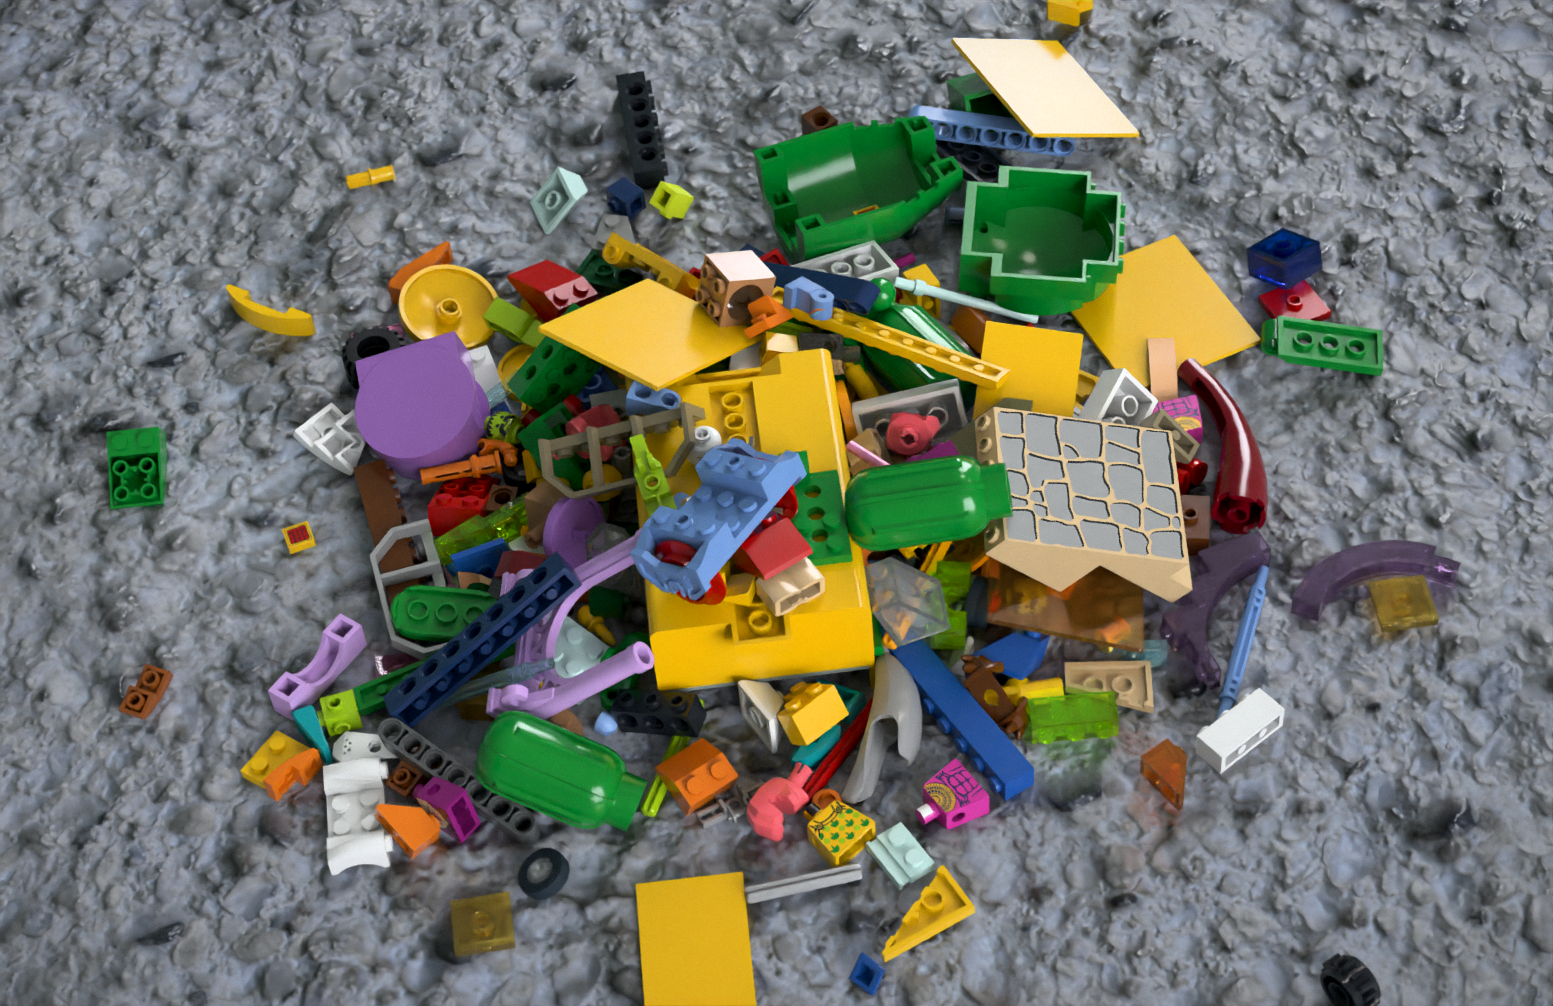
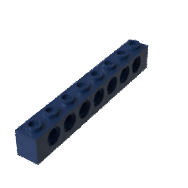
[383,551,582,728]

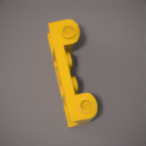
[602,232,700,299]

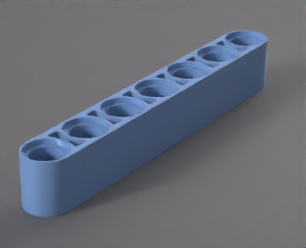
[908,106,1076,157]

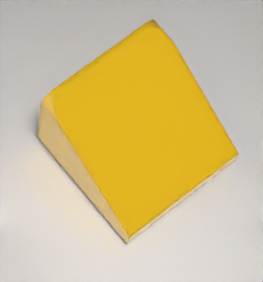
[723,573,758,607]

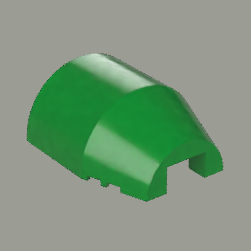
[753,116,963,265]

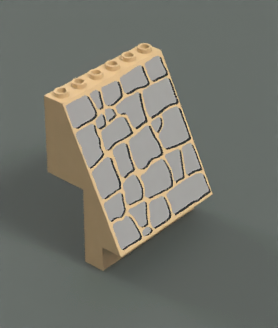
[974,407,1193,603]

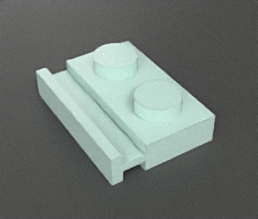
[866,822,935,891]

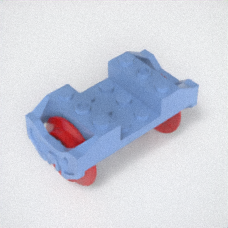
[630,438,807,605]

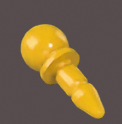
[577,605,616,646]

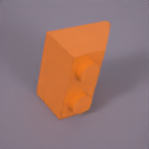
[654,738,739,816]

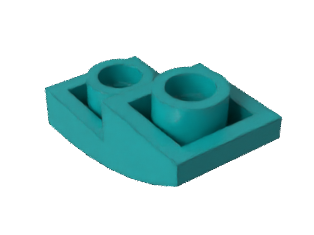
[790,724,841,771]

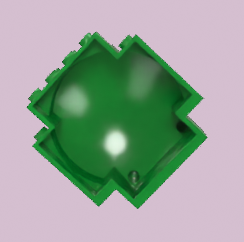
[958,165,1126,315]

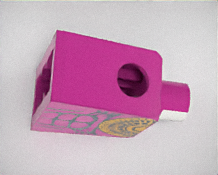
[1151,395,1203,444]
[915,758,989,829]

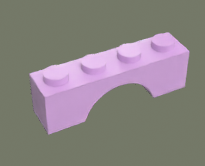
[268,614,367,721]

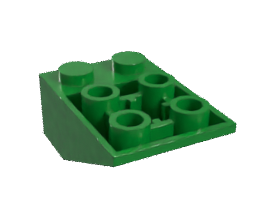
[106,427,167,510]

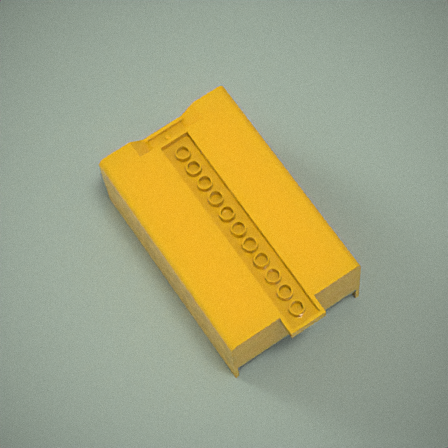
[625,349,875,692]

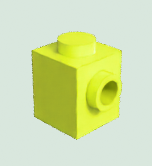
[649,181,695,219]

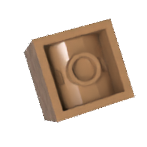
[695,250,776,327]

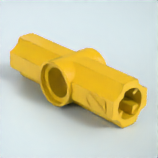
[976,677,1065,714]

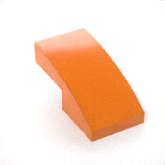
[263,748,323,801]

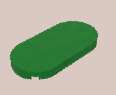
[390,585,497,642]

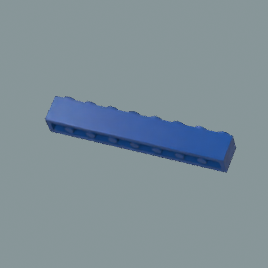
[881,620,1034,801]

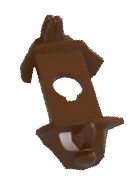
[960,654,1029,740]

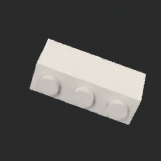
[1196,688,1284,774]

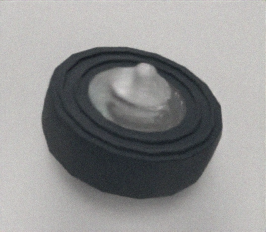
[518,848,570,900]

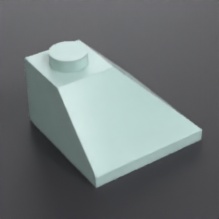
[530,167,588,235]

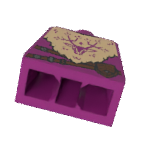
[413,776,481,843]

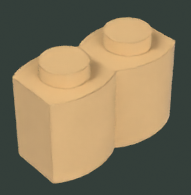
[756,557,825,617]

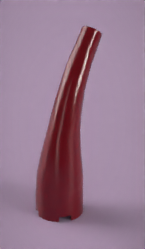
[1177,358,1268,535]

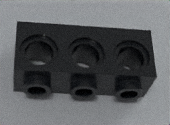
[610,688,707,738]

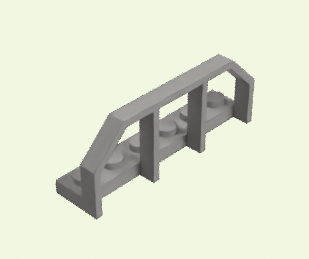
[369,519,448,660]

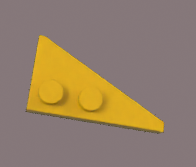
[881,865,975,962]

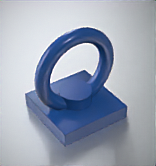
[445,537,508,579]

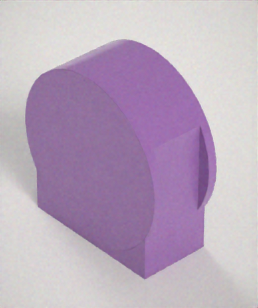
[355,331,491,480]

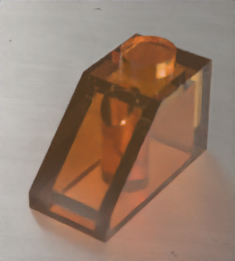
[1140,738,1187,811]

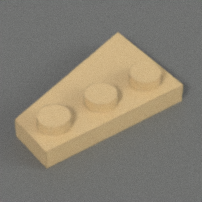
[1064,660,1154,714]

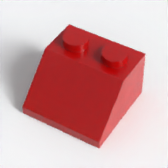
[732,511,813,581]

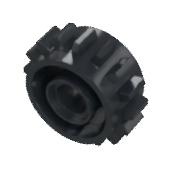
[1320,953,1381,1006]

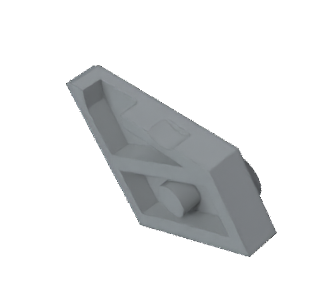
[591,213,636,257]

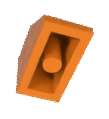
[374,804,441,860]

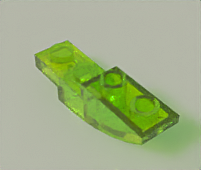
[433,492,529,565]

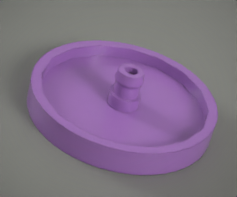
[543,496,606,569]

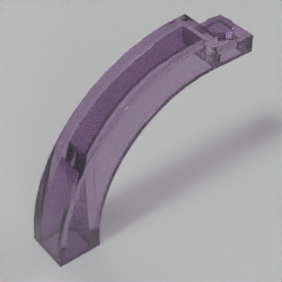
[1291,540,1461,621]

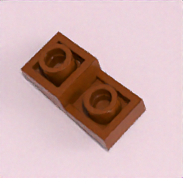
[118,664,173,720]
[385,747,442,799]

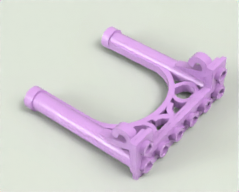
[486,528,654,720]

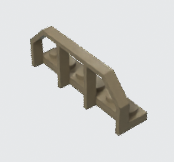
[538,402,705,500]

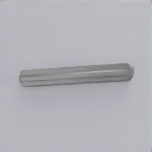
[745,862,862,903]

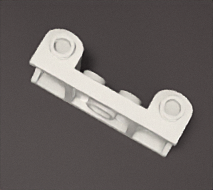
[323,756,393,875]

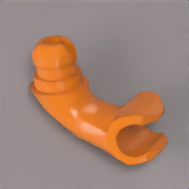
[477,438,519,467]

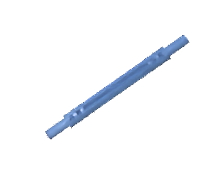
[1216,565,1269,721]

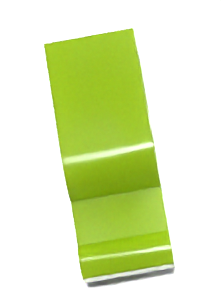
[483,297,546,350]

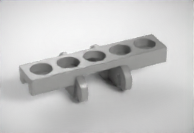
[696,781,765,829]

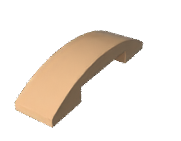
[1147,338,1178,403]

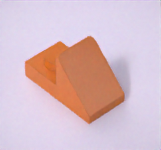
[744,295,794,339]

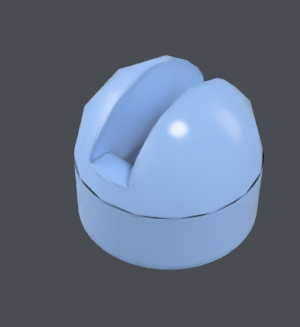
[594,711,617,736]

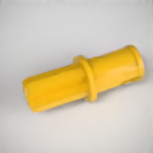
[345,165,395,189]

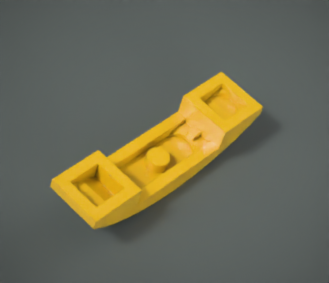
[226,284,316,336]

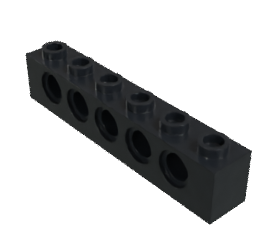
[616,71,669,190]

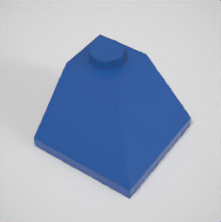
[971,625,1050,681]

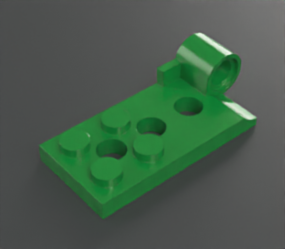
[1261,315,1383,376]
[778,450,852,566]

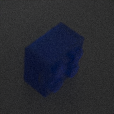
[1246,228,1323,290]

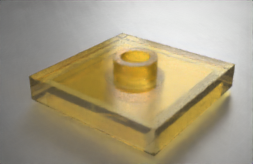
[1368,575,1439,632]
[450,891,516,957]

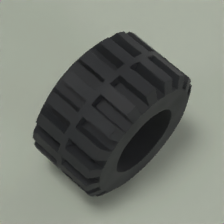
[342,326,406,389]

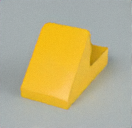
[1046,0,1093,26]

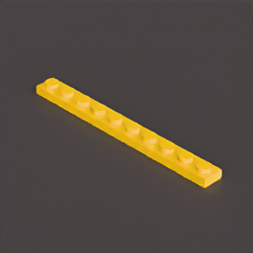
[772,286,1009,391]

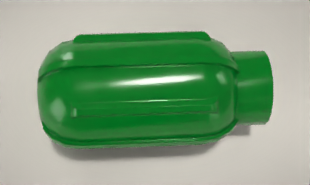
[854,301,977,412]
[844,455,1013,551]
[475,710,648,832]

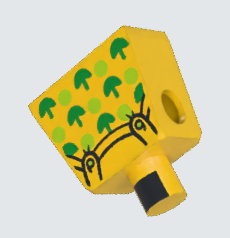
[803,801,876,868]

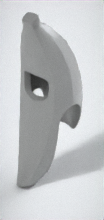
[839,646,922,804]

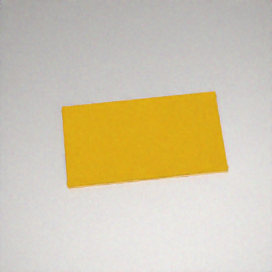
[972,321,1084,421]
[636,872,756,1006]

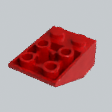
[428,475,500,540]

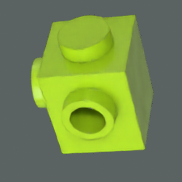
[317,689,363,737]

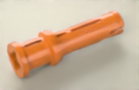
[420,450,503,485]

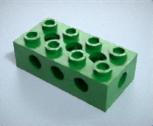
[507,303,603,414]

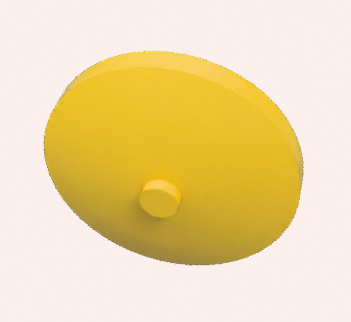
[398,264,498,351]

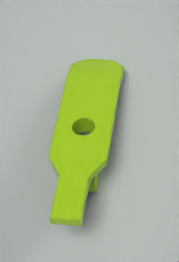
[629,434,677,517]

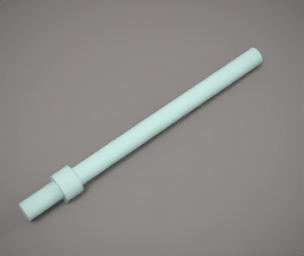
[892,276,1038,324]

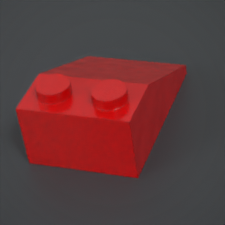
[507,260,598,323]

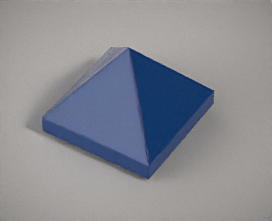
[849,952,886,996]

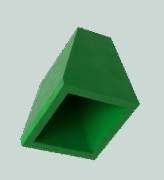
[946,72,1015,133]

